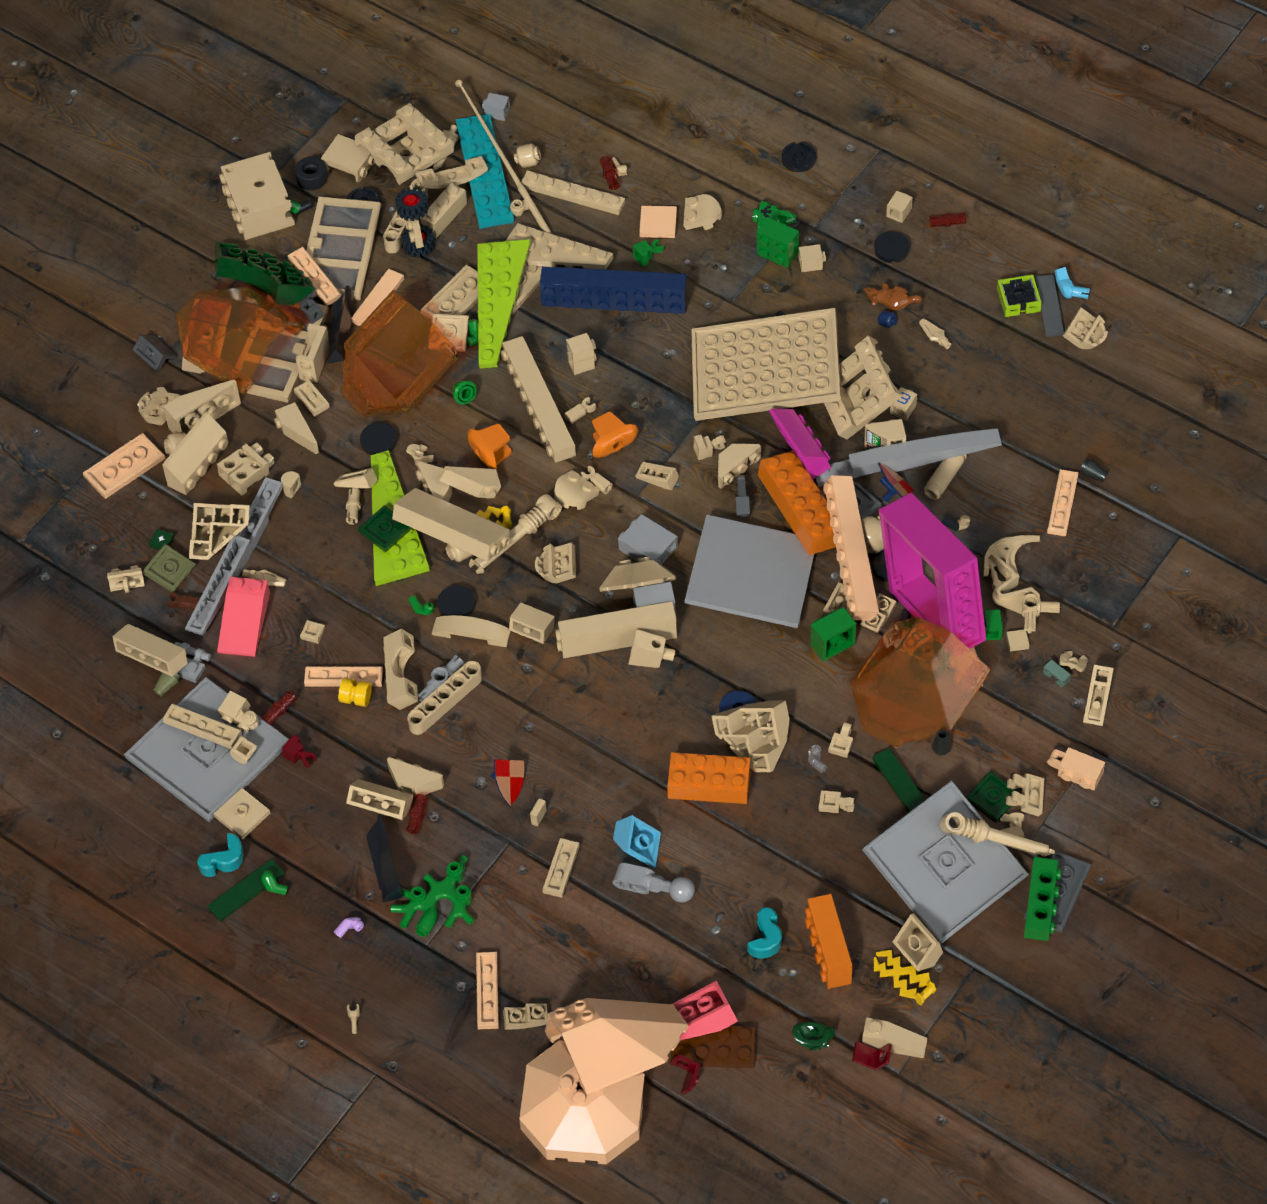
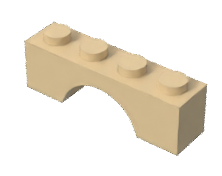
[383,629,418,710]

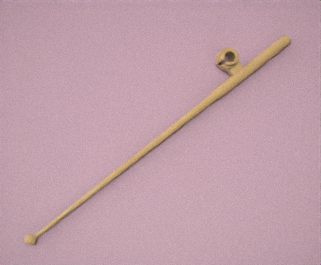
[455,80,551,234]

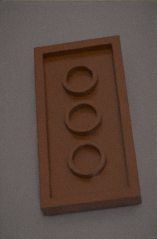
[671,1026,755,1068]

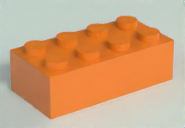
[667,752,750,804]
[804,894,852,989]

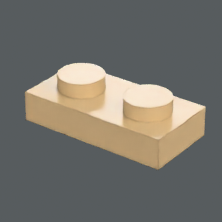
[294,380,330,417]

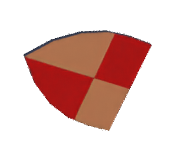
[878,462,914,502]
[491,759,524,806]

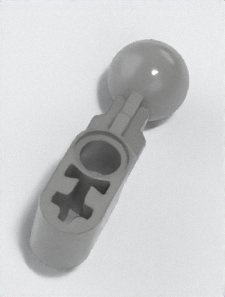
[613,863,695,903]

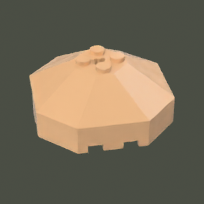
[519,1040,645,1164]

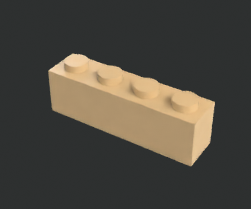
[112,624,188,676]

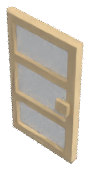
[306,197,382,301]
[229,294,329,403]

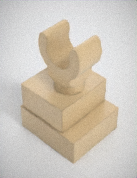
[693,435,726,460]

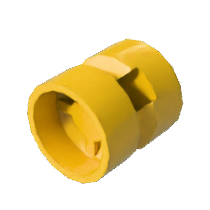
[338,677,372,707]

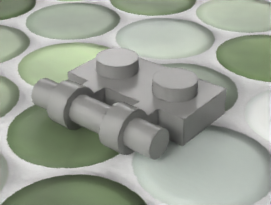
[175,642,211,683]

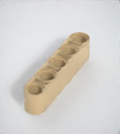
[383,179,429,253]
[407,661,482,735]

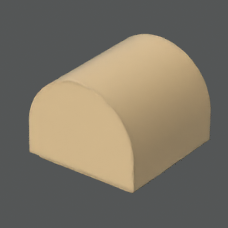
[281,471,301,498]
[230,736,258,764]

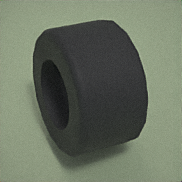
[295,157,328,190]

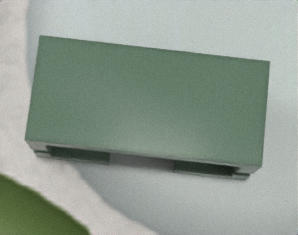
[1043,660,1071,688]

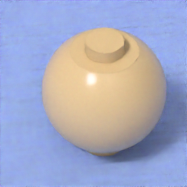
[861,516,884,554]

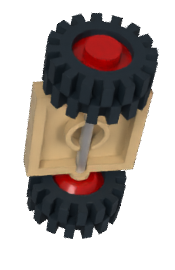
[395,187,435,258]

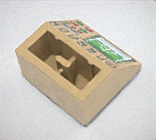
[864,419,906,450]

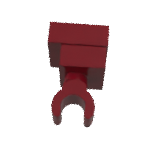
[281,734,316,768]

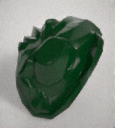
[792,1022,834,1051]

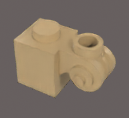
[218,691,259,733]

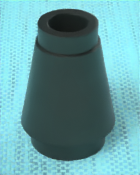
[1079,458,1109,482]
[932,729,951,756]

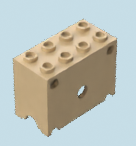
[219,152,295,240]

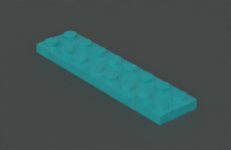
[456,114,514,229]

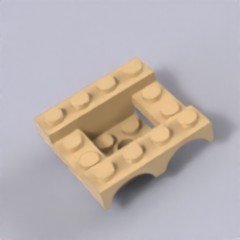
[355,103,454,185]
[824,336,903,439]

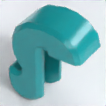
[197,833,244,877]
[747,907,782,959]

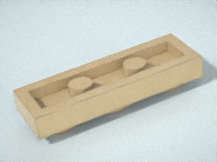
[543,838,580,898]

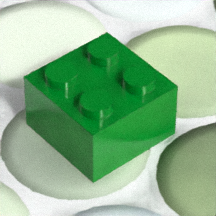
[757,217,799,268]
[810,607,856,662]

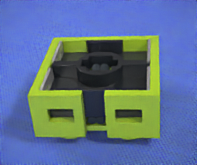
[997,275,1042,317]

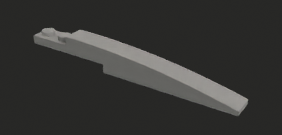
[816,429,1002,487]
[185,477,283,636]

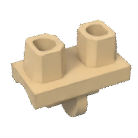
[107,565,145,593]

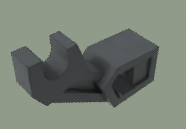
[299,288,324,323]
[735,475,750,517]

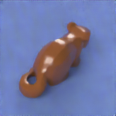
[864,283,922,310]

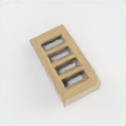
[635,462,679,490]
[334,468,377,488]

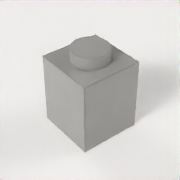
[482,93,510,121]

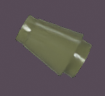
[153,672,180,697]

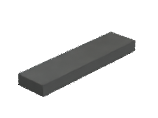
[1035,275,1064,337]

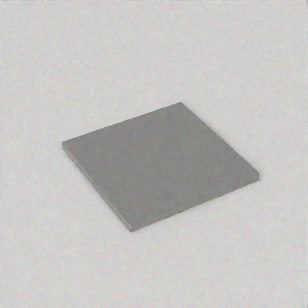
[684,515,814,628]
[124,677,289,822]
[862,781,1029,945]

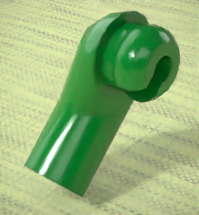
[467,319,478,347]
[408,595,434,616]
[261,870,287,895]

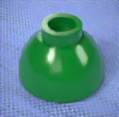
[452,380,477,405]

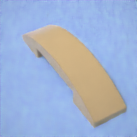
[415,156,488,189]
[432,615,511,647]

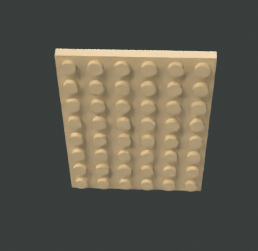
[692,308,841,421]

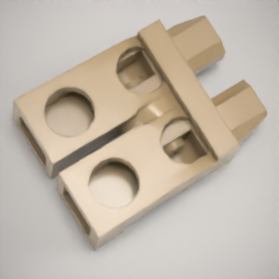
[217,443,274,496]

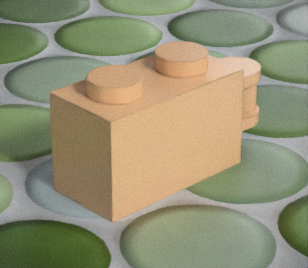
[1047,747,1105,791]

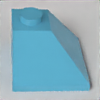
[613,815,661,868]

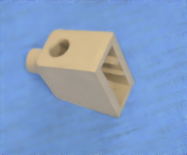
[628,629,675,668]

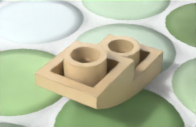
[861,593,897,633]
[503,1004,548,1030]

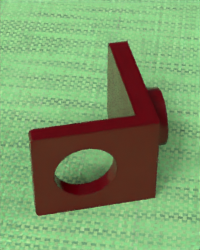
[852,1042,892,1071]
[670,1054,700,1095]

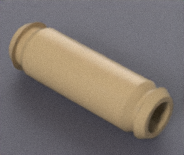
[924,454,967,500]

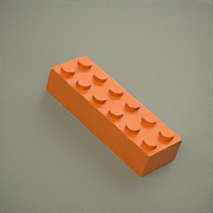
[758,450,836,555]

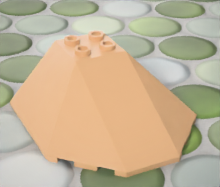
[545,998,689,1094]

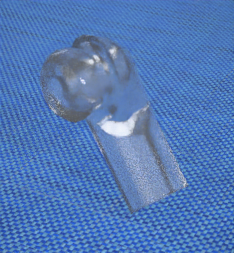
[808,745,828,774]

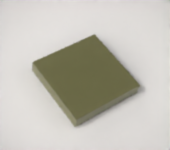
[143,544,196,593]

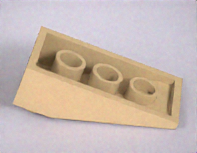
[163,379,241,434]

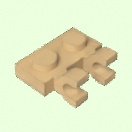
[1006,773,1044,816]

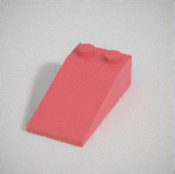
[217,577,270,657]
[672,981,738,1040]

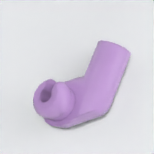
[334,917,364,938]

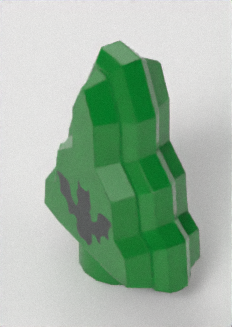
[753,201,796,231]

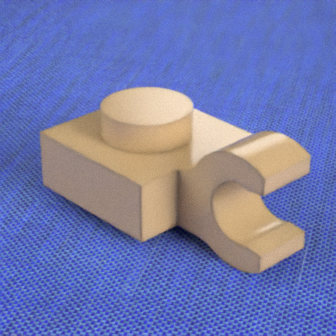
[828,722,853,758]
[819,790,855,813]

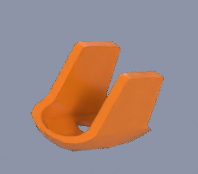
[592,412,638,458]
[467,424,512,471]

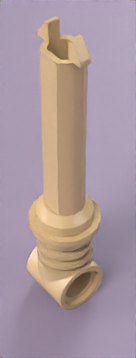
[469,494,562,574]
[940,812,1055,857]

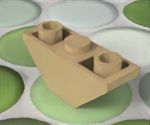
[718,444,761,489]
[415,461,453,502]
[387,757,444,798]

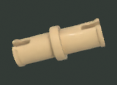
[346,488,361,524]

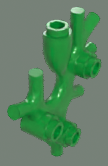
[391,855,475,937]

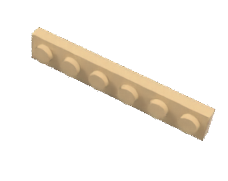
[521,171,625,215]

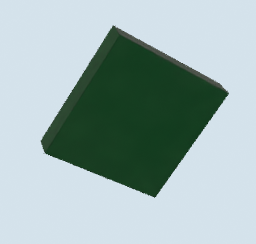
[358,505,412,553]
[966,771,1022,823]

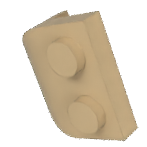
[683,194,722,230]
[1063,308,1108,349]
[137,387,181,425]
[554,470,600,510]
[535,542,576,583]

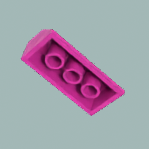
[769,409,831,479]

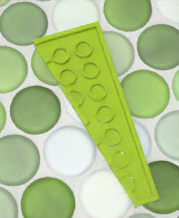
[477,239,531,369]
[371,450,430,586]

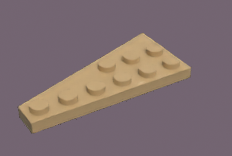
[505,223,613,270]

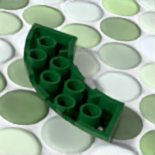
[215,242,314,306]

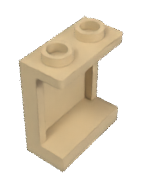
[321,134,375,183]
[296,323,330,383]

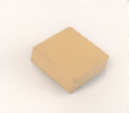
[300,620,325,644]
[1006,630,1030,652]
[530,798,547,826]

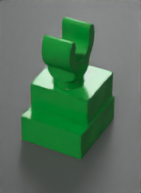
[632,239,664,267]

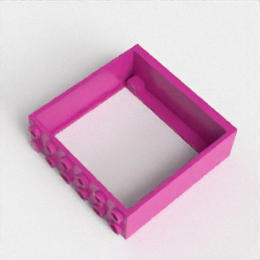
[879,493,986,658]

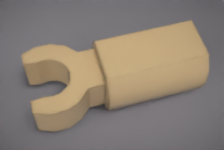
[564,397,596,425]
[581,466,613,494]

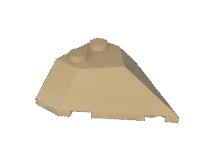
[599,557,677,592]

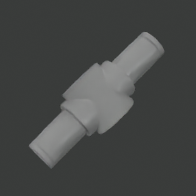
[418,655,464,702]

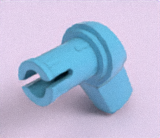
[1054,267,1090,299]

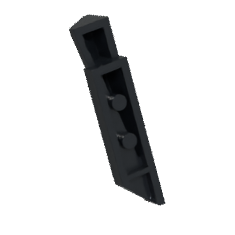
[327,285,354,364]
[366,814,403,903]

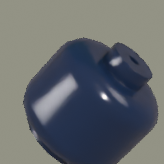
[878,310,897,328]

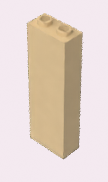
[392,488,510,561]
[555,601,677,658]

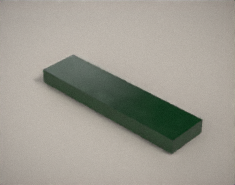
[872,748,925,813]
[207,859,284,922]

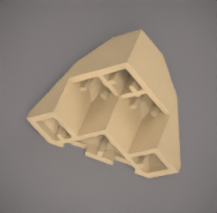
[189,503,250,560]
[712,701,789,772]

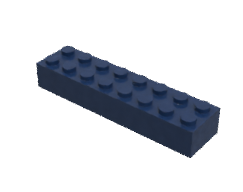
[540,266,687,314]

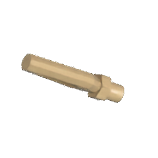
[919,318,951,349]
[242,569,287,587]

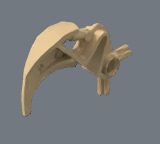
[983,535,1060,633]

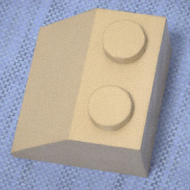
[893,913,943,971]

